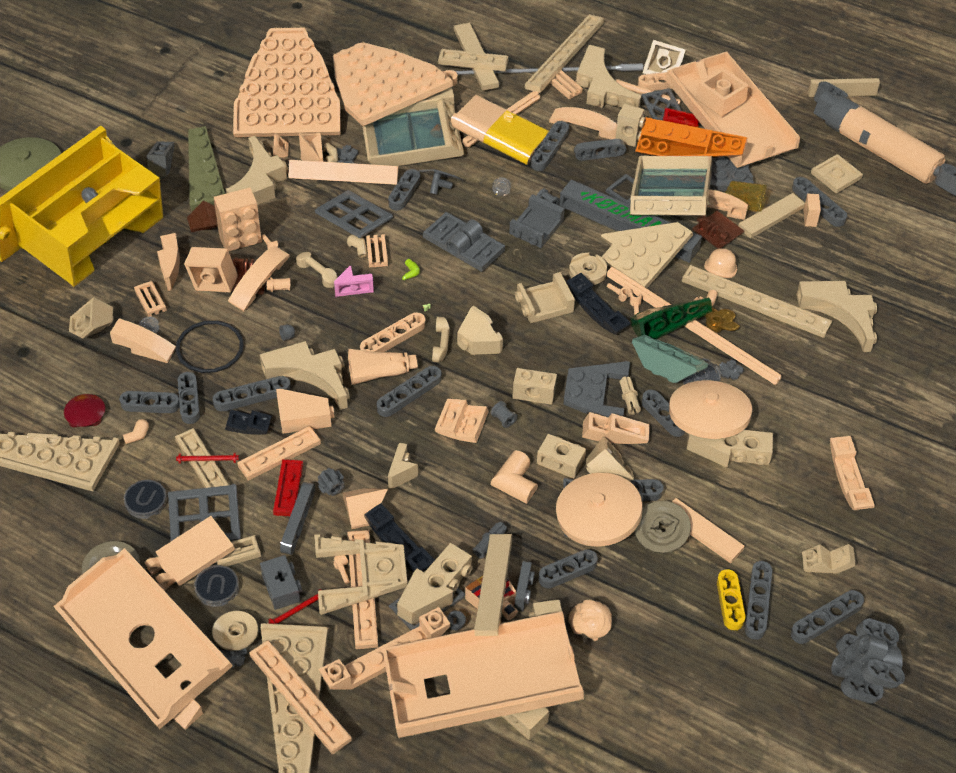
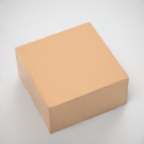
[803,194,821,227]

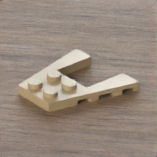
[315,535,407,615]

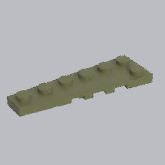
[188,126,225,211]

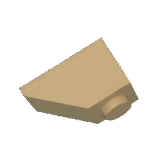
[642,40,686,74]
[69,297,113,338]
[457,306,503,355]
[586,437,634,481]

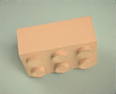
[214,188,262,251]

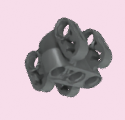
[832,618,905,704]

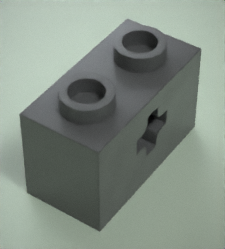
[260,555,302,610]

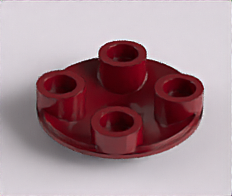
[64,394,105,428]

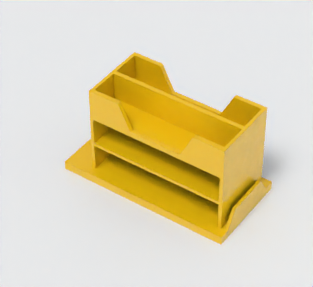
[0,126,163,287]

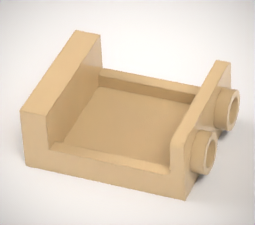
[515,272,575,323]

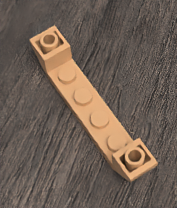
[319,607,450,690]

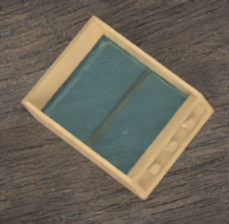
[363,98,464,166]
[630,156,712,216]

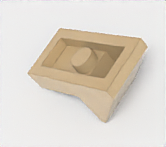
[388,443,418,489]

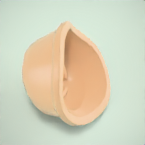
[704,248,737,278]

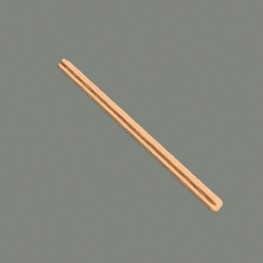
[607,267,782,385]

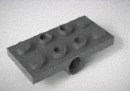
[423,212,505,272]

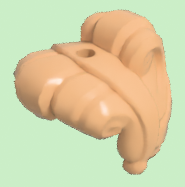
[568,600,612,641]

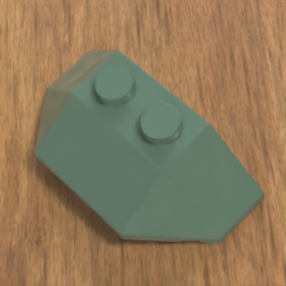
[632,335,708,383]

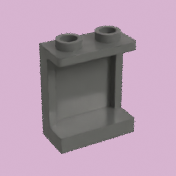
[509,194,565,248]

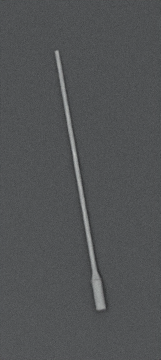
[455,63,643,74]

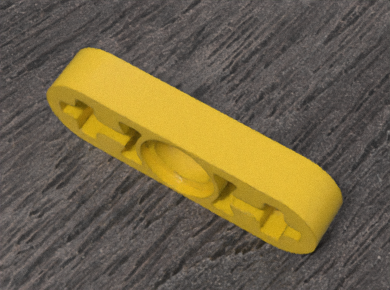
[717,569,745,630]

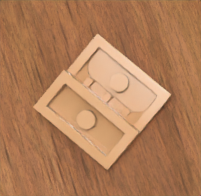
[435,399,489,443]

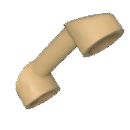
[296,252,337,288]
[432,317,450,363]

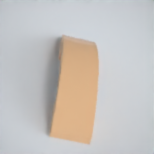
[549,107,617,139]
[674,189,748,220]
[228,246,290,312]
[830,436,875,510]

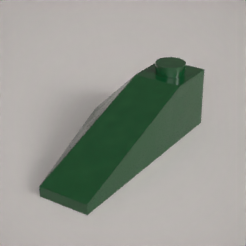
[631,297,712,339]

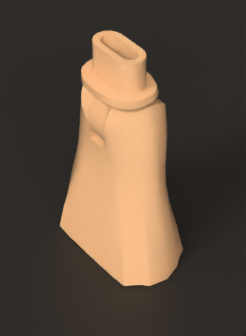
[348,349,418,385]

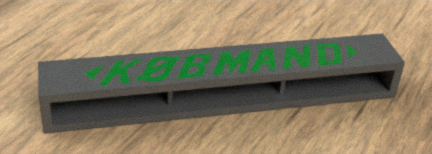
[559,180,702,263]

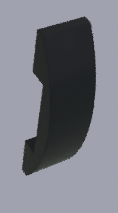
[566,273,631,334]
[364,503,435,572]

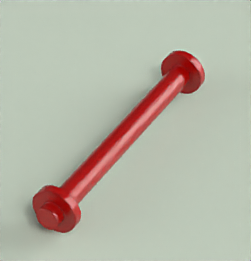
[176,453,239,464]
[267,589,321,624]

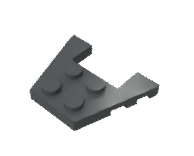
[563,361,630,418]

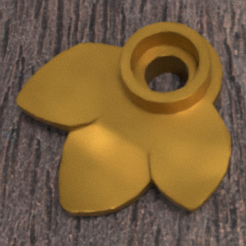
[705,307,740,333]

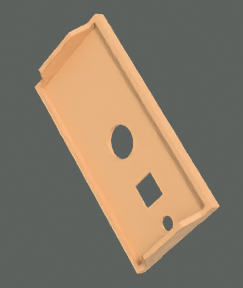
[54,548,232,729]

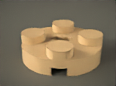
[569,253,607,285]

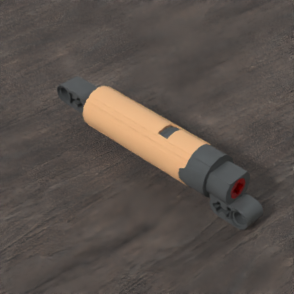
[814,81,956,196]

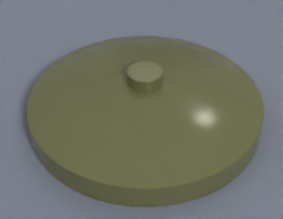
[0,137,61,191]

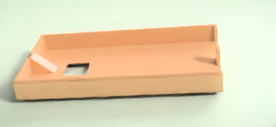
[666,52,800,168]
[383,611,584,738]

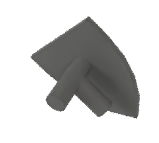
[419,169,464,195]

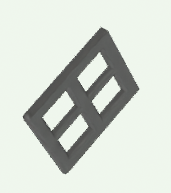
[315,190,393,238]
[168,484,241,542]

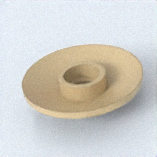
[212,611,258,651]

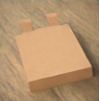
[144,516,235,590]

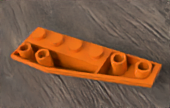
[636,118,748,157]

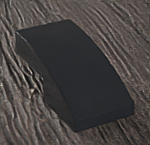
[225,409,272,435]

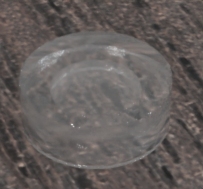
[492,178,511,196]
[139,317,160,334]

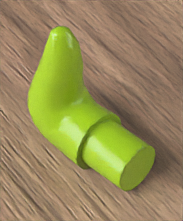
[402,259,420,280]

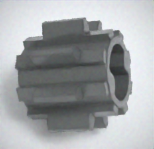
[317,468,345,496]

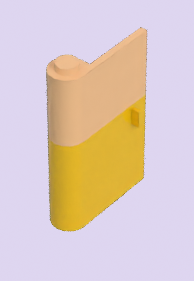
[450,95,549,165]

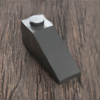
[147,141,175,179]

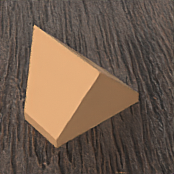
[299,133,323,162]
[342,488,388,529]

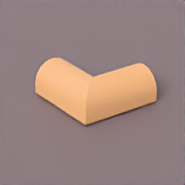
[491,450,538,504]

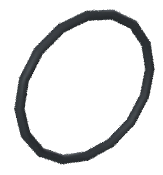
[176,320,244,373]

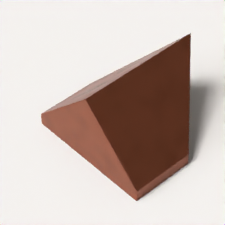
[187,200,218,233]

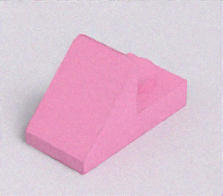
[334,266,374,297]

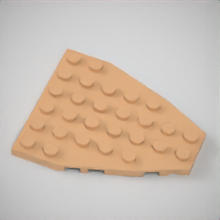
[233,28,340,137]
[333,42,453,126]

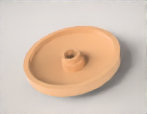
[669,380,752,439]
[556,473,643,547]

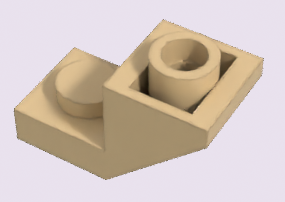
[802,544,856,573]

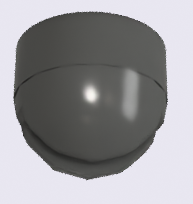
[81,187,98,203]
[279,324,295,341]
[447,611,466,631]

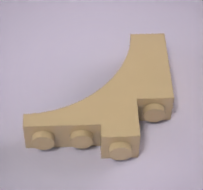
[576,45,641,108]
[226,136,288,205]
[796,281,877,352]
[260,341,350,410]

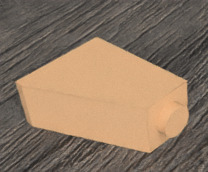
[276,389,335,434]

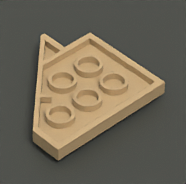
[601,222,693,288]

